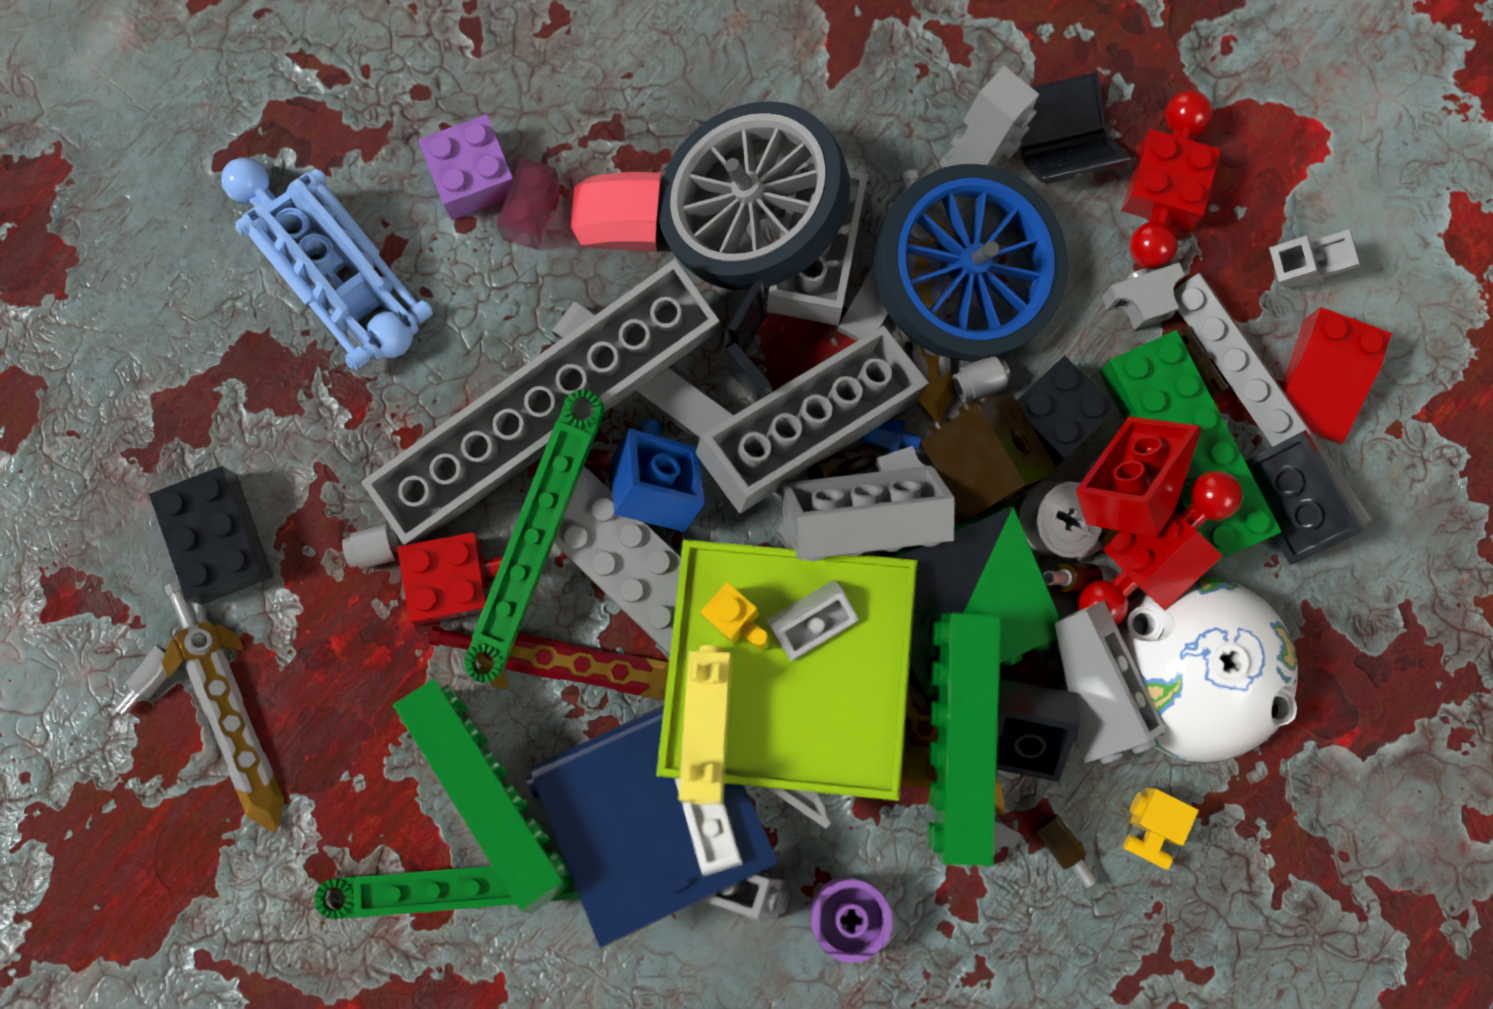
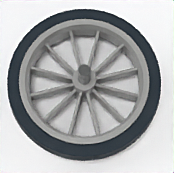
[658,101,850,290]

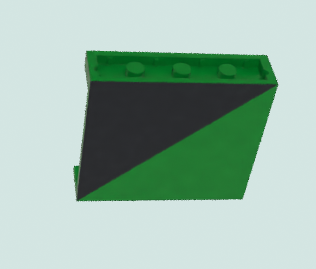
[885,505,1060,697]

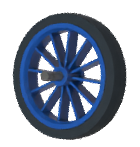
[874,164,1068,361]

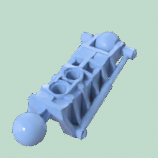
[221,157,433,371]

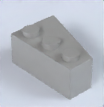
[939,65,1039,168]

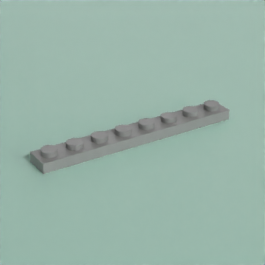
[1174,273,1372,526]

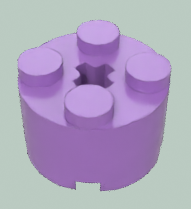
[809,876,893,963]

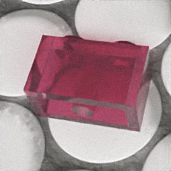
[497,158,560,250]

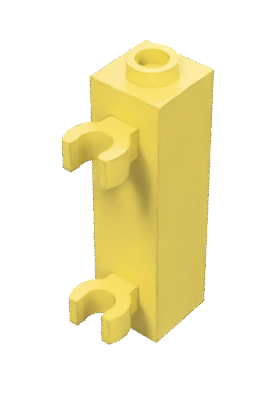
[679,646,732,806]

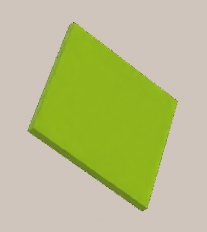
[656,540,917,801]

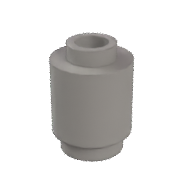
[952,356,1011,402]
[342,524,402,569]

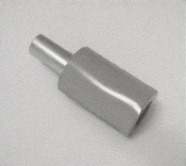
[114,645,168,716]

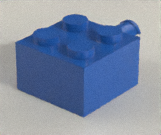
[611,419,704,532]

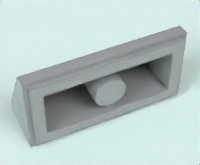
[767,581,859,661]

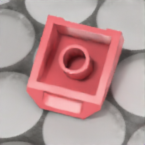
[571,172,662,252]

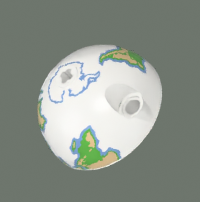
[1117,576,1298,762]

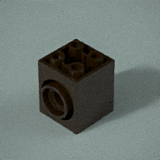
[920,392,1058,521]

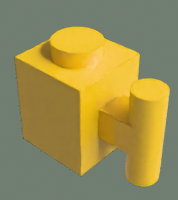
[700,582,770,651]
[1123,788,1199,870]

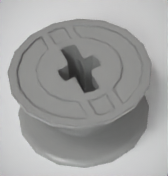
[1018,481,1102,558]

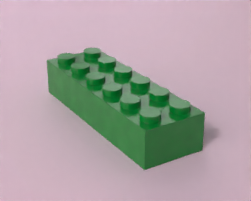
[1099,330,1281,562]
[926,613,1001,867]
[393,678,572,914]

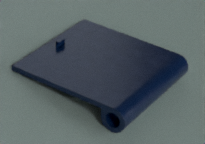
[526,705,779,949]

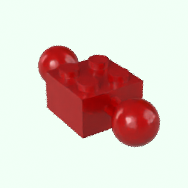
[1121,90,1221,269]
[1078,471,1243,626]

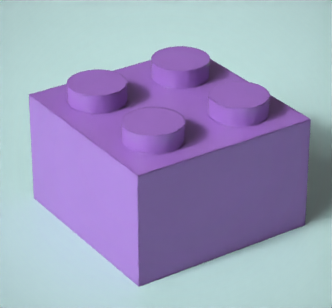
[418,114,519,220]

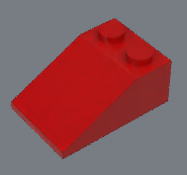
[1281,307,1392,445]
[1076,416,1201,538]

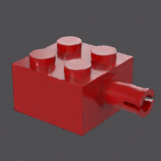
[397,532,503,626]

